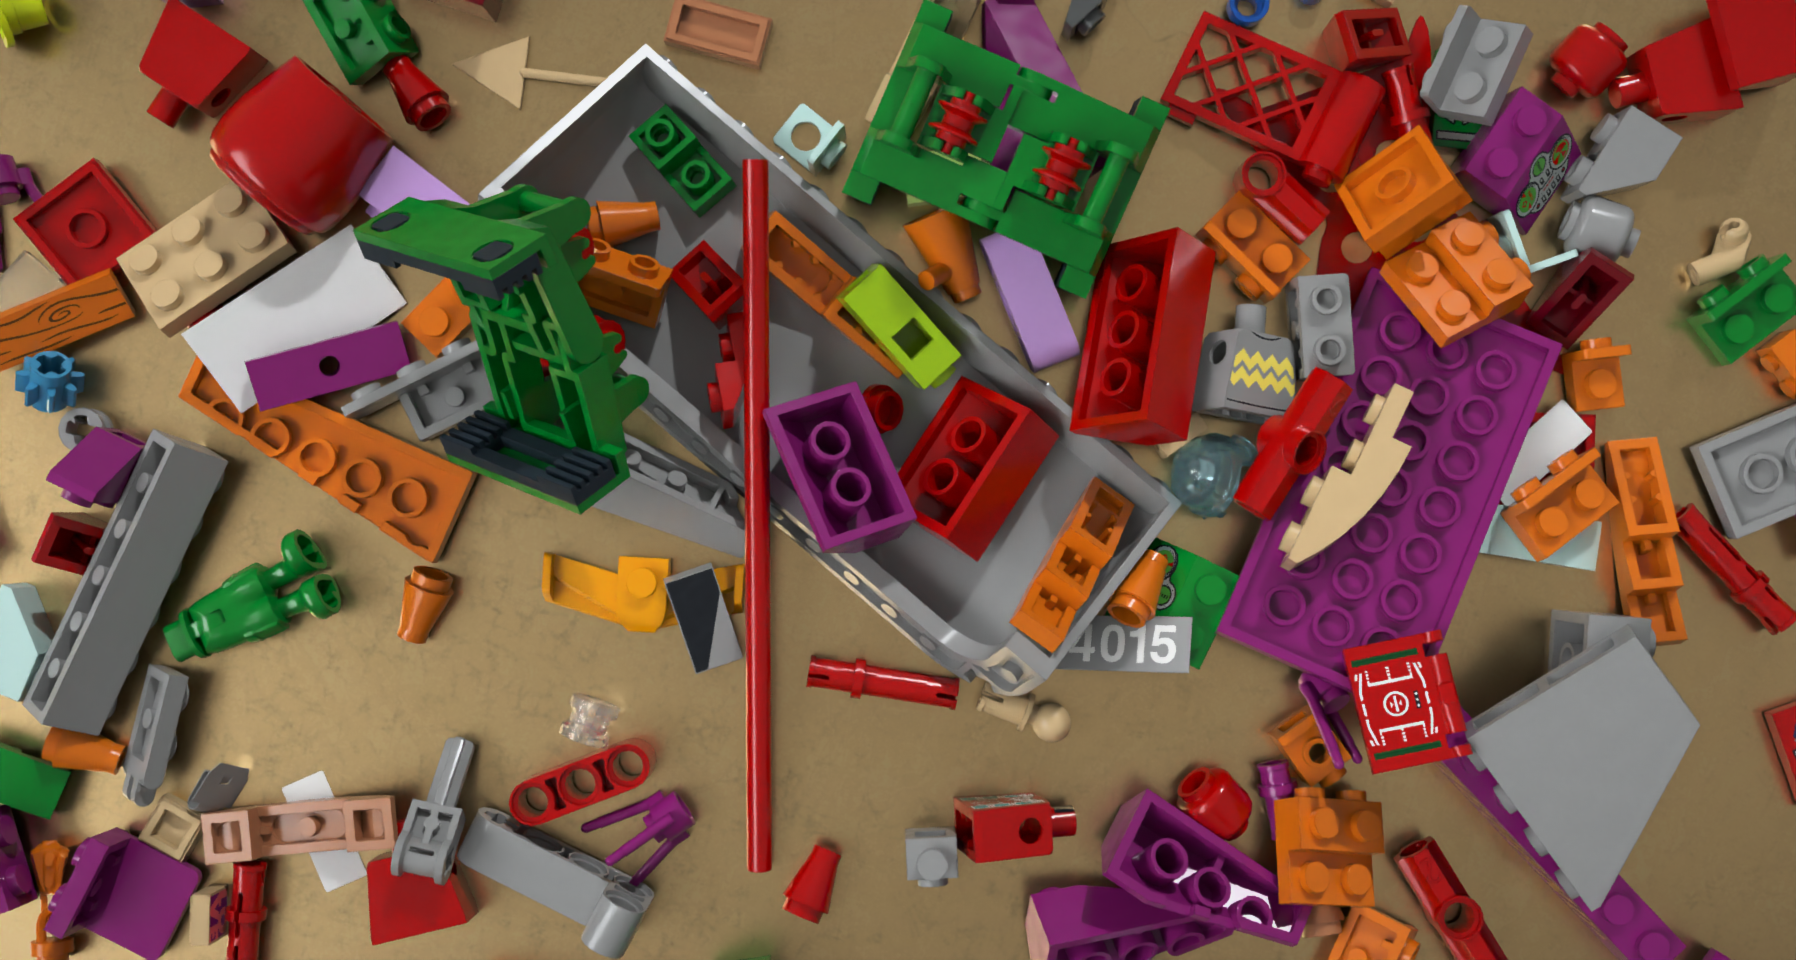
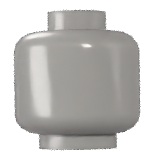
[1557,195,1641,262]

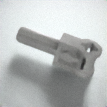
[390,736,475,886]

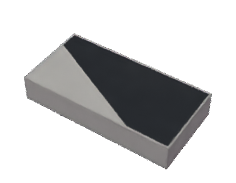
[663,562,743,674]

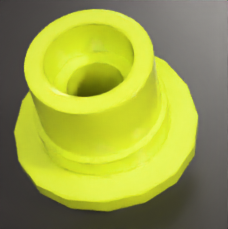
[0,0,49,48]

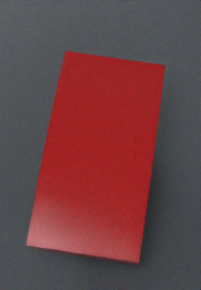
[707,312,744,429]

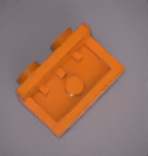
[577,238,673,329]

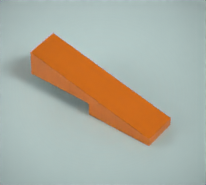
[740,210,903,379]

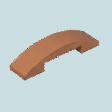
[201,795,398,865]

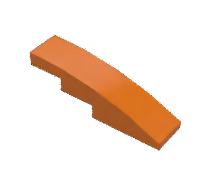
[1604,437,1688,646]
[1009,476,1135,653]

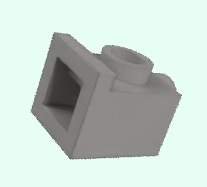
[905,826,959,887]

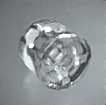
[559,693,620,749]

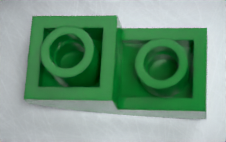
[629,104,737,218]
[0,742,72,820]

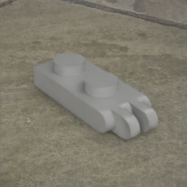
[122,664,189,807]

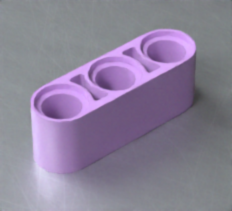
[979,233,1080,373]

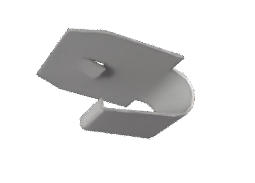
[188,763,249,812]

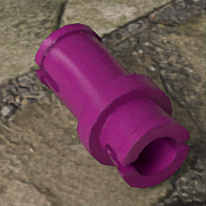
[1257,759,1298,841]

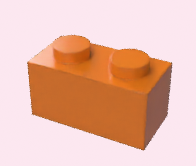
[1756,329,1796,400]

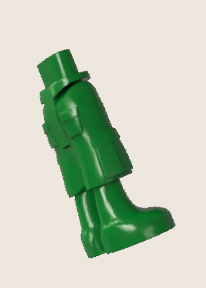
[163,529,341,662]

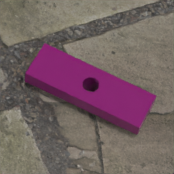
[244,321,410,412]

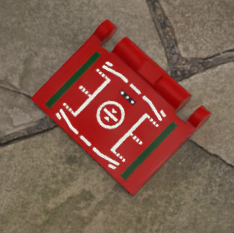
[1341,629,1473,775]

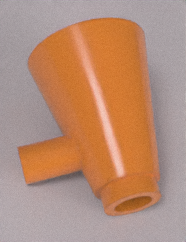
[902,200,982,303]

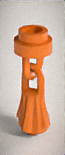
[30,840,75,960]

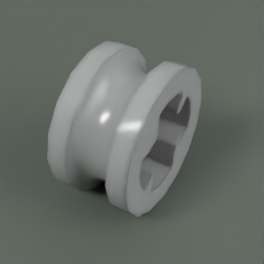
[58,407,113,450]

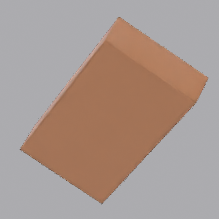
[663,0,773,70]

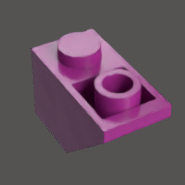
[46,426,146,508]

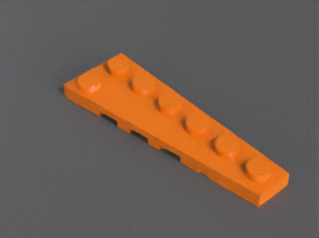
[178,356,478,563]

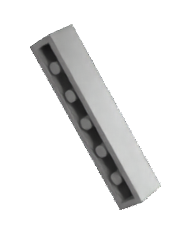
[22,429,228,736]

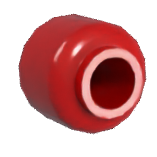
[1549,22,1628,99]
[1176,767,1252,841]

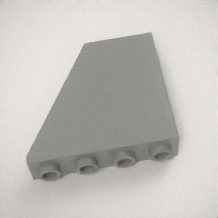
[1464,624,1700,912]

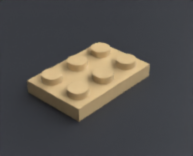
[116,181,297,338]

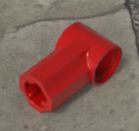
[1233,151,1331,246]

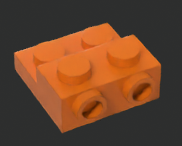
[1379,211,1534,348]
[1274,787,1385,908]

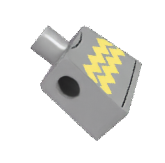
[1192,304,1297,425]

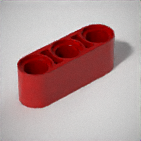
[509,738,657,826]

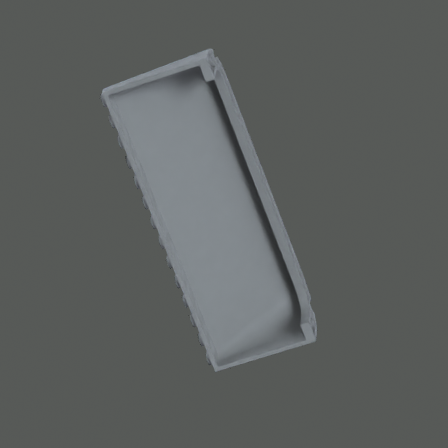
[478,44,1182,696]

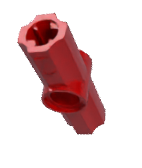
[1230,367,1353,522]
[1393,836,1508,960]

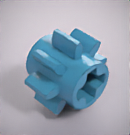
[15,351,85,413]

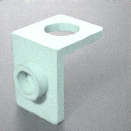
[773,104,847,177]
[1487,209,1579,273]

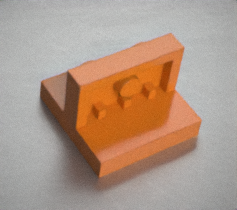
[1334,125,1473,260]

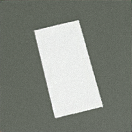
[181,224,407,413]

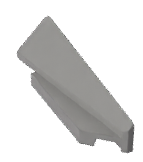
[554,418,745,558]

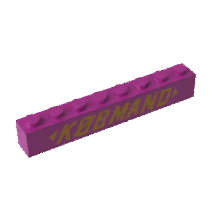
[1433,707,1686,960]

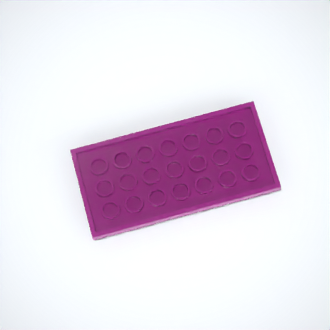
[1215,267,1563,693]

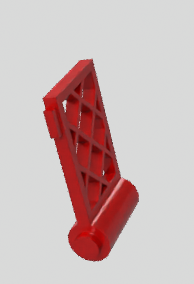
[1160,11,1386,189]

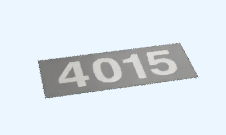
[1055,615,1193,673]

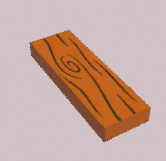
[0,268,135,372]

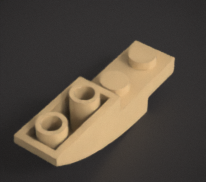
[1278,383,1414,571]

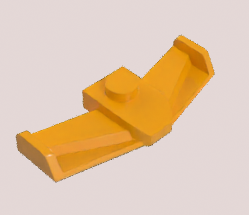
[542,551,745,633]

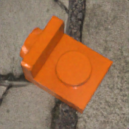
[1561,337,1632,412]

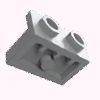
[1420,5,1533,126]
[1285,273,1355,382]

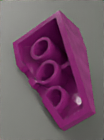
[982,0,1107,202]
[1101,788,1313,947]
[1025,885,1234,960]

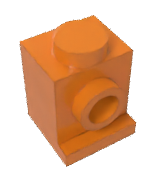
[1267,704,1352,788]

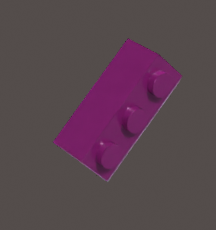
[762,381,917,553]

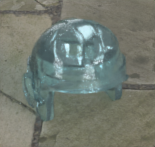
[1170,432,1258,520]

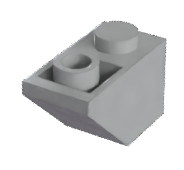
[1559,105,1683,204]

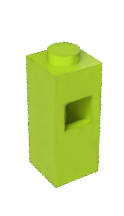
[836,263,962,390]

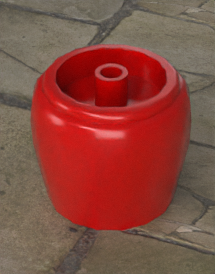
[209,55,394,235]

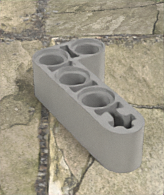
[457,807,654,959]

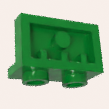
[302,0,419,85]
[1686,253,1796,366]

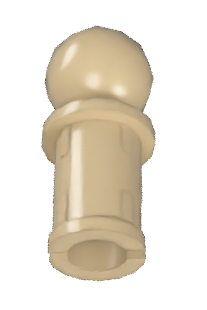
[976,681,1071,743]

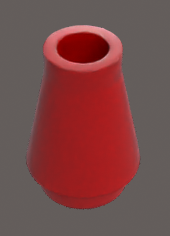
[383,55,451,131]
[782,844,842,924]

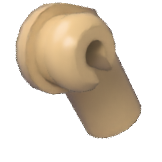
[1687,218,1752,286]

